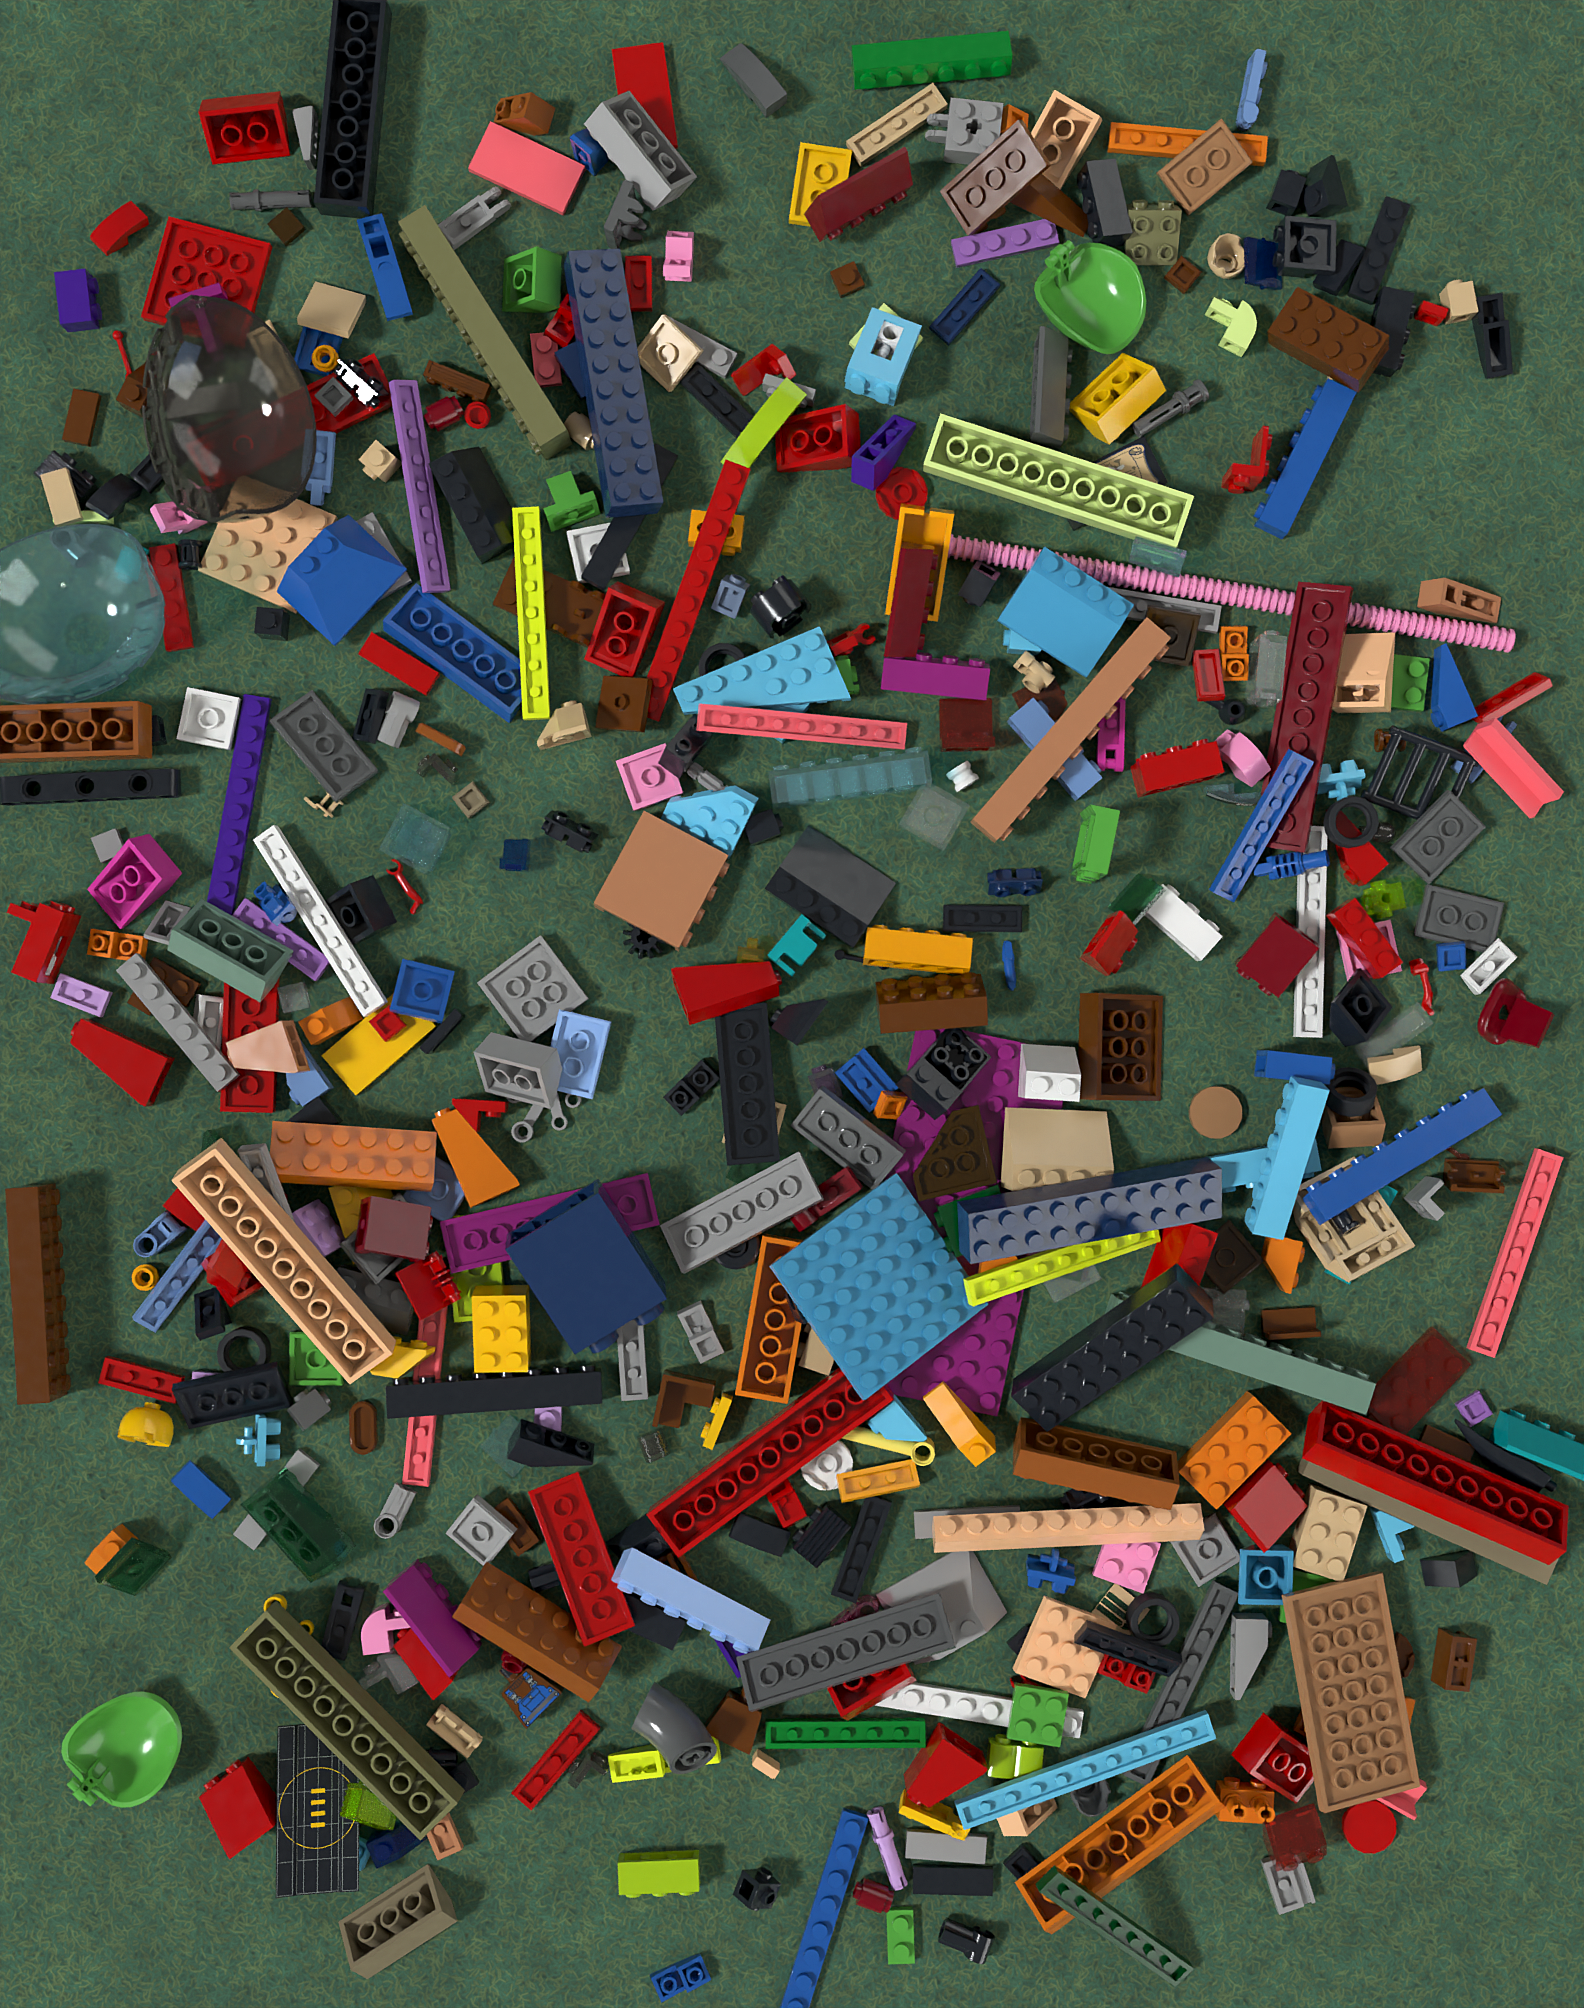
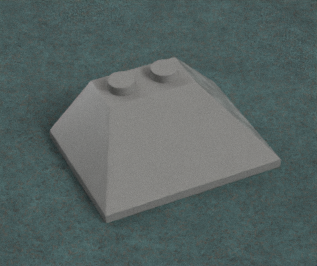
[876,1551,1007,1665]

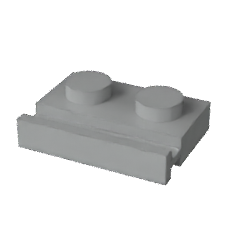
[1261,1847,1316,1915]

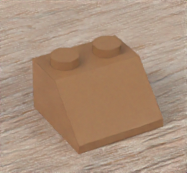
[1322,1087,1386,1149]

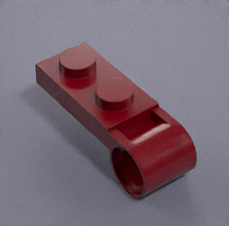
[789,1165,863,1232]

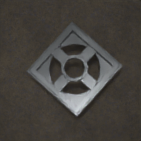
[604,180,647,249]

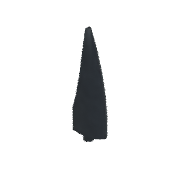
[1454,1419,1557,1493]

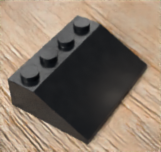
[765,825,896,949]

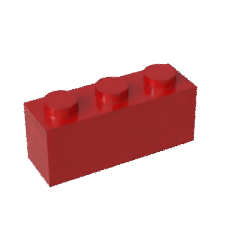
[1326,898,1403,979]

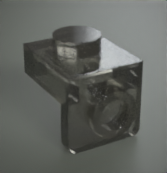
[416,753,460,785]
[567,1748,609,1789]

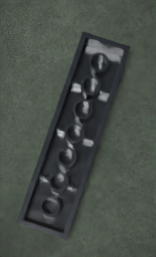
[314,0,392,218]
[1011,1263,1214,1432]

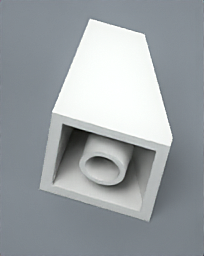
[1018,1044,1081,1102]

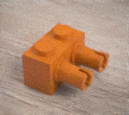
[1215,1777,1275,1824]

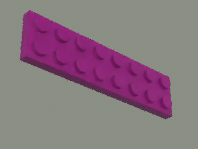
[440,1173,660,1274]

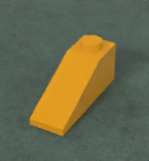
[923,1381,996,1467]

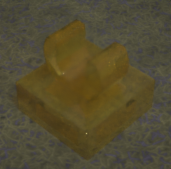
[736,937,765,963]

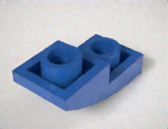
[171,1460,231,1519]
[649,1954,711,2003]

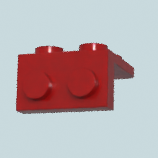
[1221,425,1272,494]

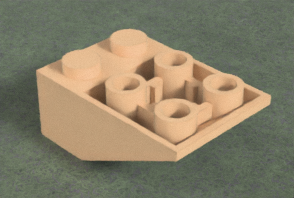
[1332,633,1395,713]

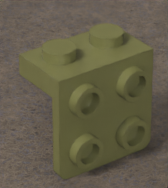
[1125,200,1182,265]

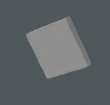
[446,1494,517,1566]
[1170,1512,1240,1587]

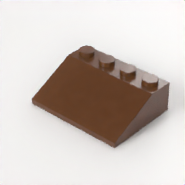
[1078,993,1163,1101]

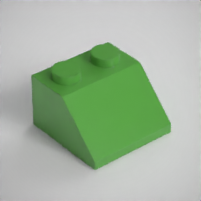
[502,246,562,313]

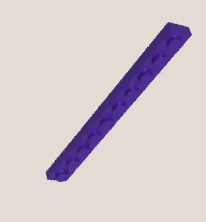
[207,694,272,916]

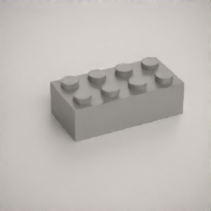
[584,91,697,211]

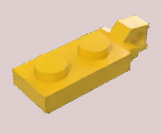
[899,1788,971,1841]

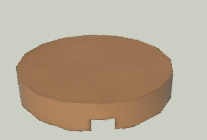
[1189,1086,1242,1139]

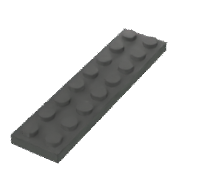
[736,1593,956,1712]

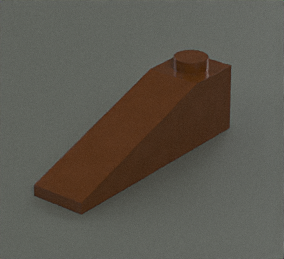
[1010,174,1089,237]

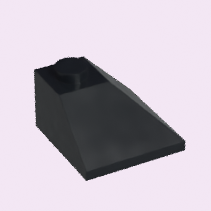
[1329,968,1392,1047]
[770,999,828,1045]

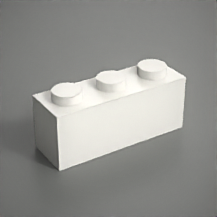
[1138,884,1223,961]

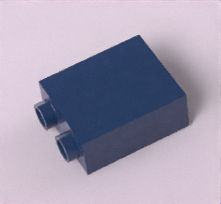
[505,1179,667,1354]

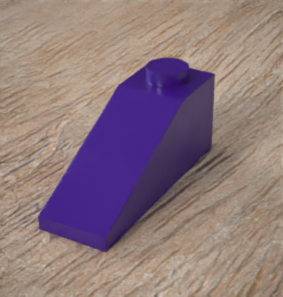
[851,415,916,491]

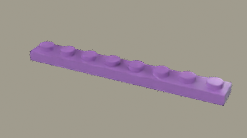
[389,380,451,593]

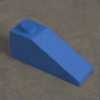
[1431,643,1478,732]

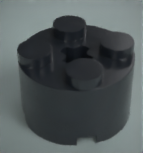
[750,575,812,639]

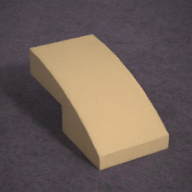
[1367,1046,1422,1085]

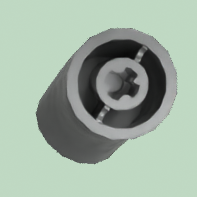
[631,1682,717,1774]

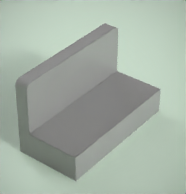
[1404,1176,1445,1221]

